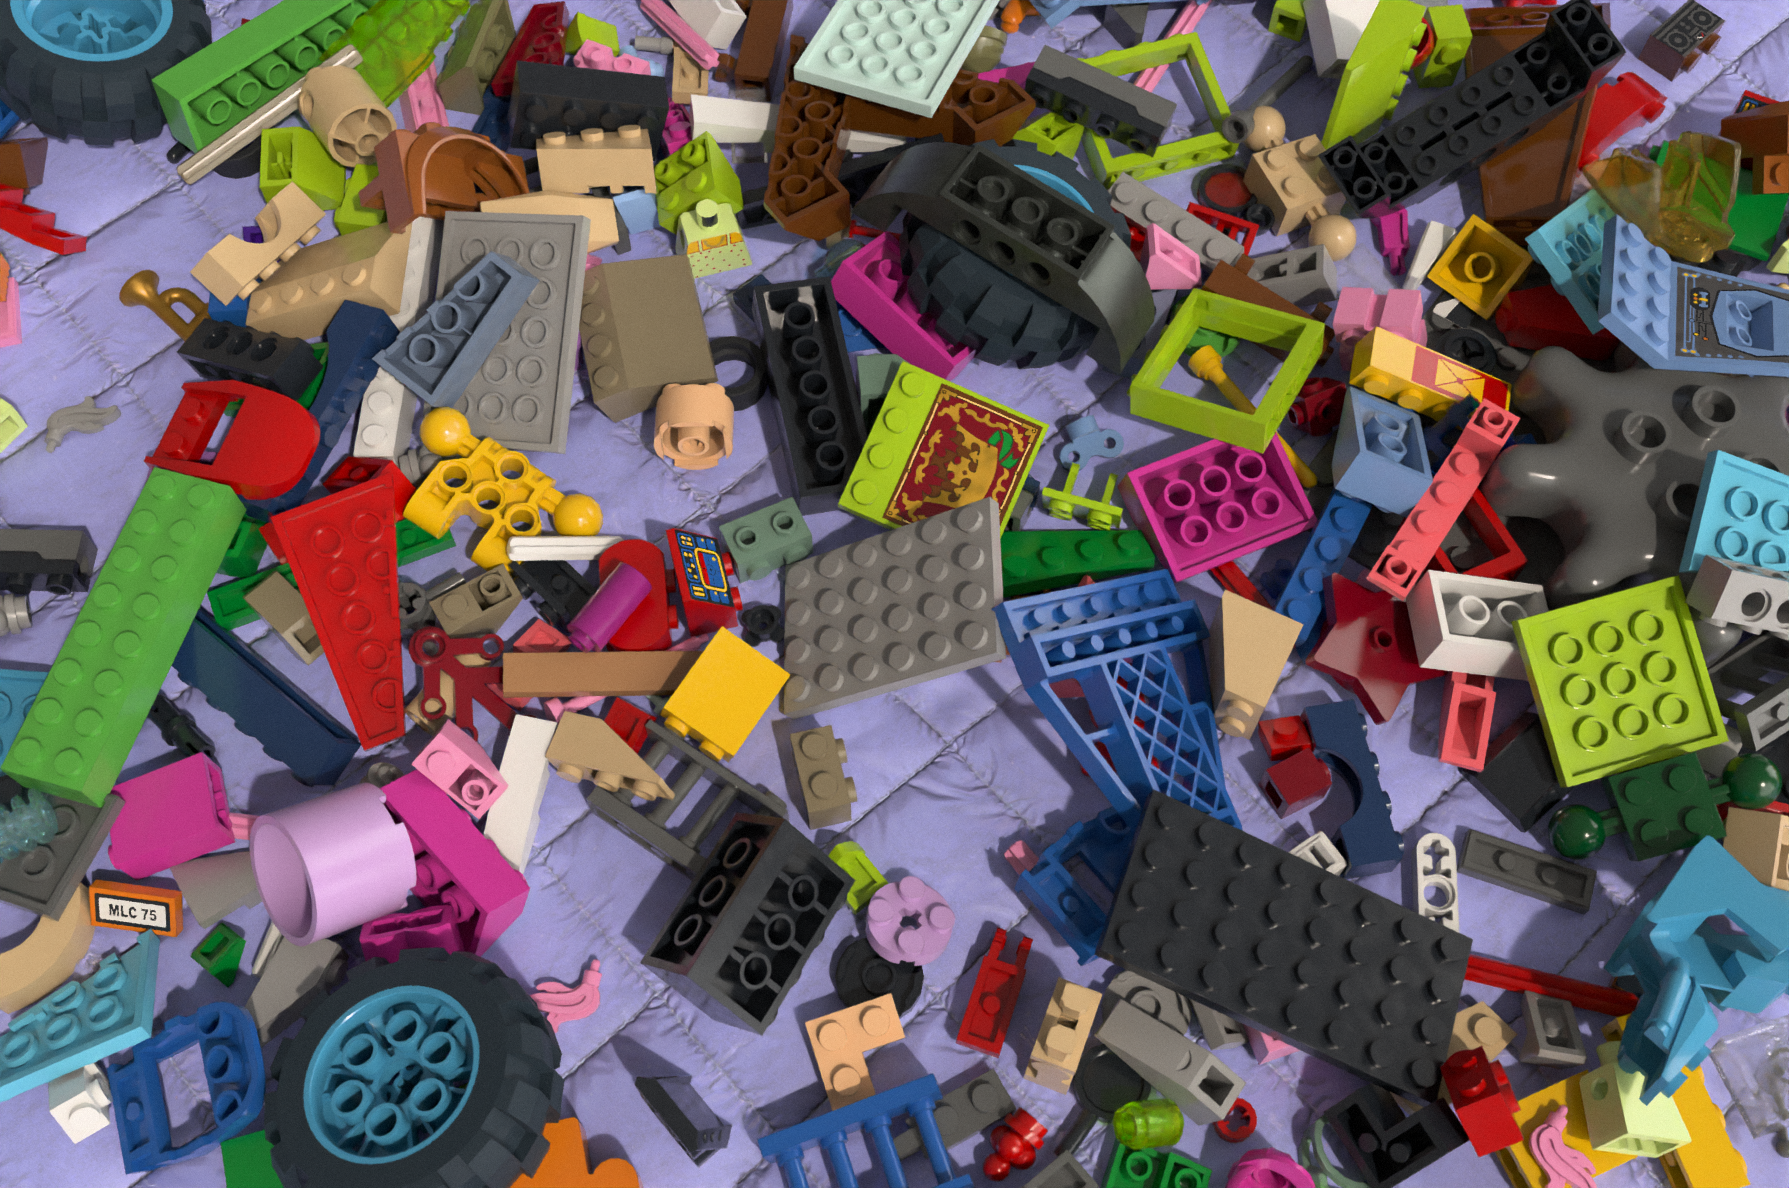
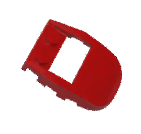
[144,380,320,500]

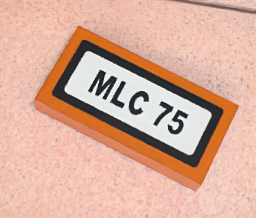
[89,879,183,937]

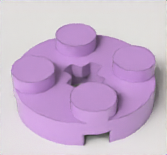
[865,876,955,966]

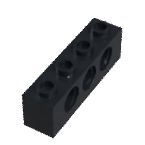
[177,318,324,402]

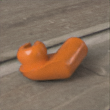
[1000,0,1041,34]

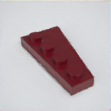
[491,1,569,96]

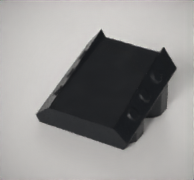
[1462,712,1576,833]
[635,1076,733,1168]

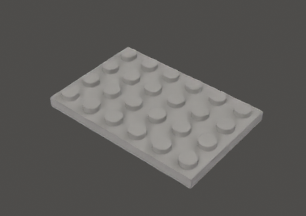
[420,211,591,454]
[784,497,1006,719]

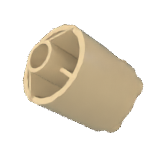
[298,65,397,168]

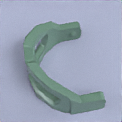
[1298,1114,1371,1188]

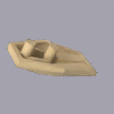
[479,190,619,254]

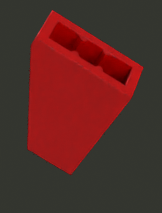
[1495,284,1620,361]

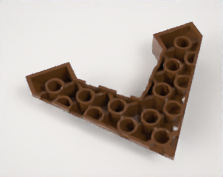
[764,34,1036,241]

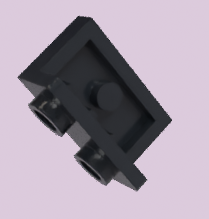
[508,560,597,633]

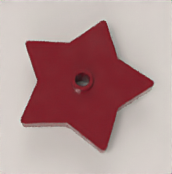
[1305,572,1448,725]

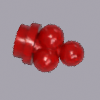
[982,1107,1048,1182]

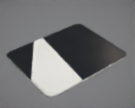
[1433,292,1476,328]

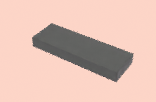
[1457,829,1597,915]

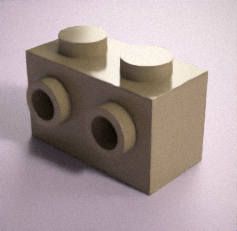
[790,725,858,830]

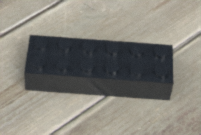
[752,276,868,516]

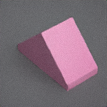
[1140,223,1202,289]

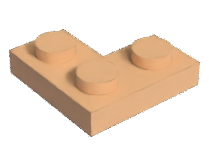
[805,993,906,1111]

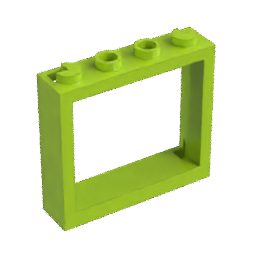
[1077,32,1239,190]
[1126,288,1325,454]

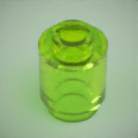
[1113,1098,1184,1150]

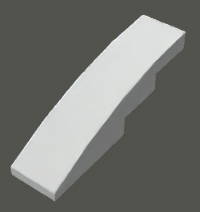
[483,714,558,874]

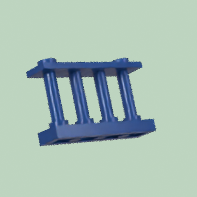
[757,1073,975,1188]

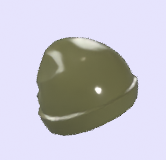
[960,25,1008,73]

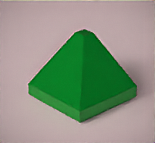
[190,923,246,988]

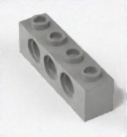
[1685,555,1789,641]

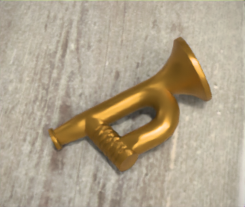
[119,269,212,342]

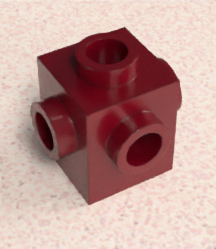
[1286,377,1347,436]

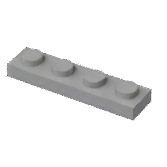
[1108,172,1244,274]

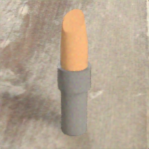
[635,35,681,55]

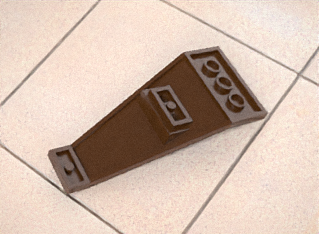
[1463,3,1611,245]

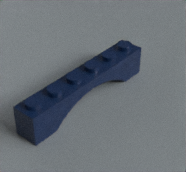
[236,300,400,524]

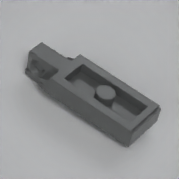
[893,1068,1016,1161]

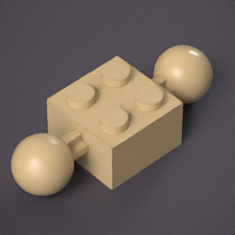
[1242,106,1357,262]

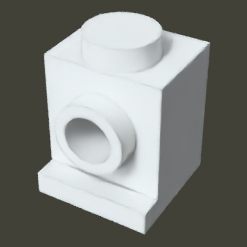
[48,1062,113,1144]

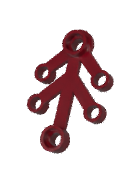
[409,627,537,742]

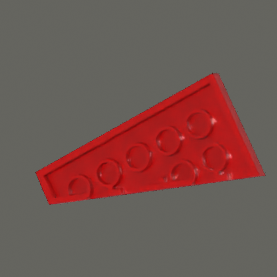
[270,472,406,752]

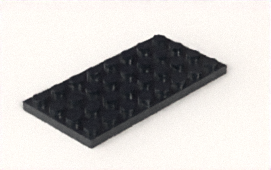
[1094,790,1473,1107]

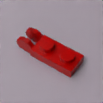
[956,927,1033,1058]

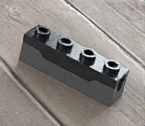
[1024,45,1177,158]
[0,529,98,595]

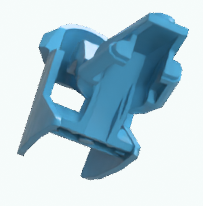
[1603,835,1789,1106]

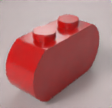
[599,539,679,652]

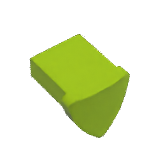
[565,12,620,57]
[828,841,889,915]

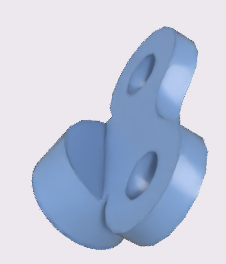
[1059,415,1124,471]

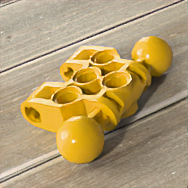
[403,406,603,578]

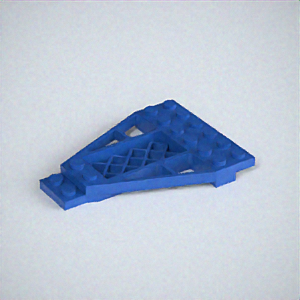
[992,569,1243,834]

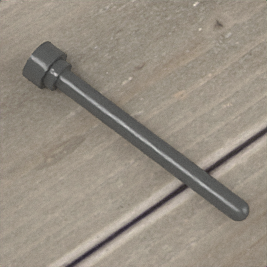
[1222,55,1313,143]

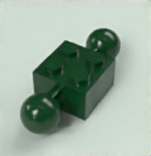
[1547,751,1782,862]

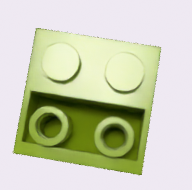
[1011,111,1086,160]
[260,126,346,210]
[654,131,744,236]

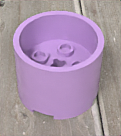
[250,782,416,947]

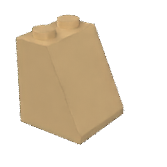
[1209,590,1304,740]

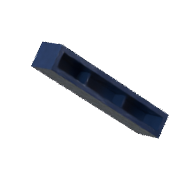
[172,607,361,787]

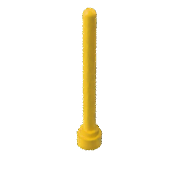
[1188,345,1317,488]

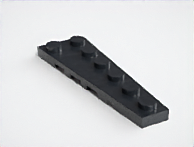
[736,133,945,229]

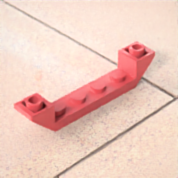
[1366,398,1521,601]

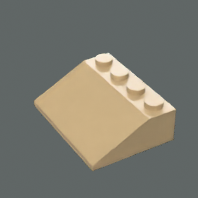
[246,222,412,340]

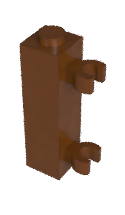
[715,0,793,102]
[1201,254,1335,371]

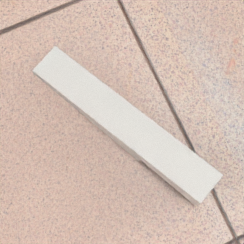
[689,94,907,153]

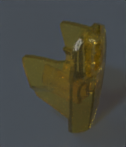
[1582,131,1741,263]

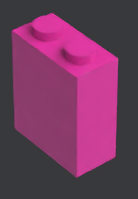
[108,752,235,881]

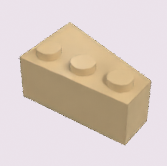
[536,125,657,193]

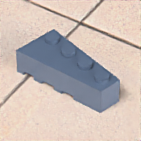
[372,251,540,408]

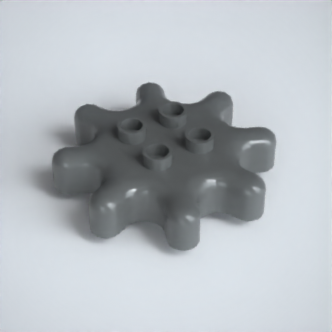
[1479,341,1789,668]

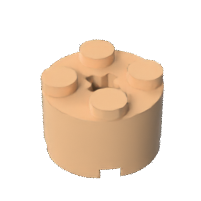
[654,383,734,470]

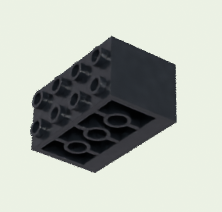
[640,812,856,1035]

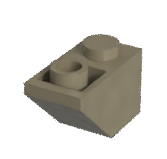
[429,564,523,639]
[242,571,324,666]

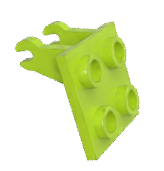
[1042,462,1123,531]

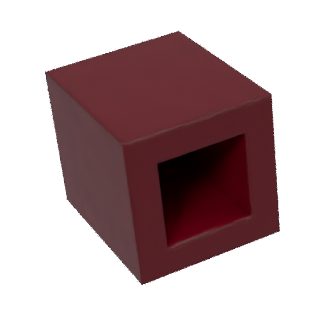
[1258,748,1332,819]

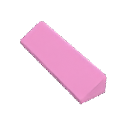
[392,49,449,133]

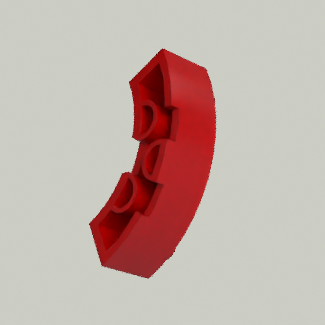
[1576,72,1668,178]

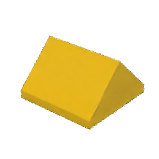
[1427,214,1534,320]

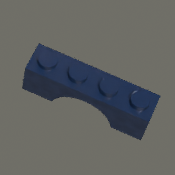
[1300,699,1404,880]

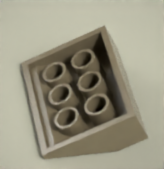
[579,254,718,423]

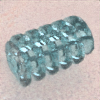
[0,787,58,864]

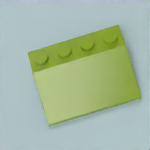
[1321,0,1427,150]

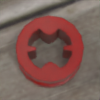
[1212,1098,1257,1144]

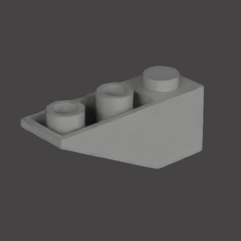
[1094,999,1246,1126]

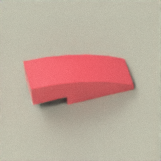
[1438,671,1496,772]

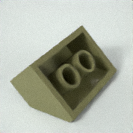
[437,0,516,115]

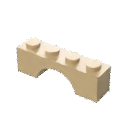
[190,181,326,306]

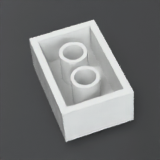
[1406,570,1548,681]

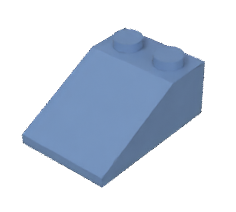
[1331,386,1433,518]

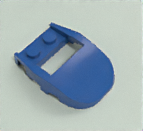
[1014,806,1134,966]
[107,1001,266,1175]

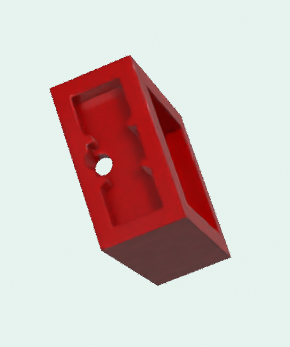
[1397,487,1528,581]

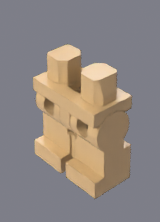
[1023,977,1102,1095]

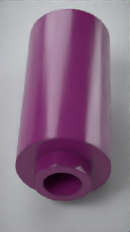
[567,563,652,653]

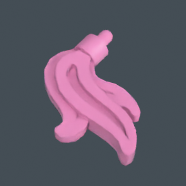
[530,959,602,1033]
[1529,1105,1597,1188]

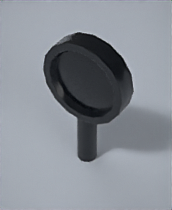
[1053,1043,1151,1157]

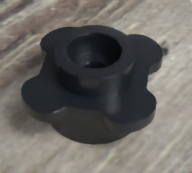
[741,605,785,647]

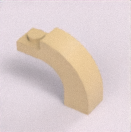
[0,882,96,1014]

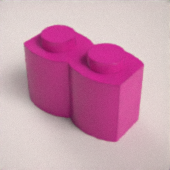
[359,905,465,963]

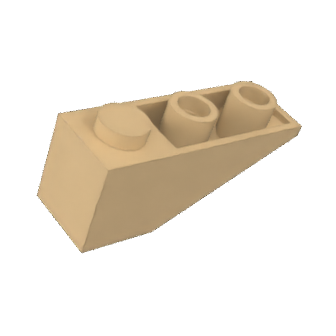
[545,711,675,801]

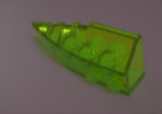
[319,0,471,108]

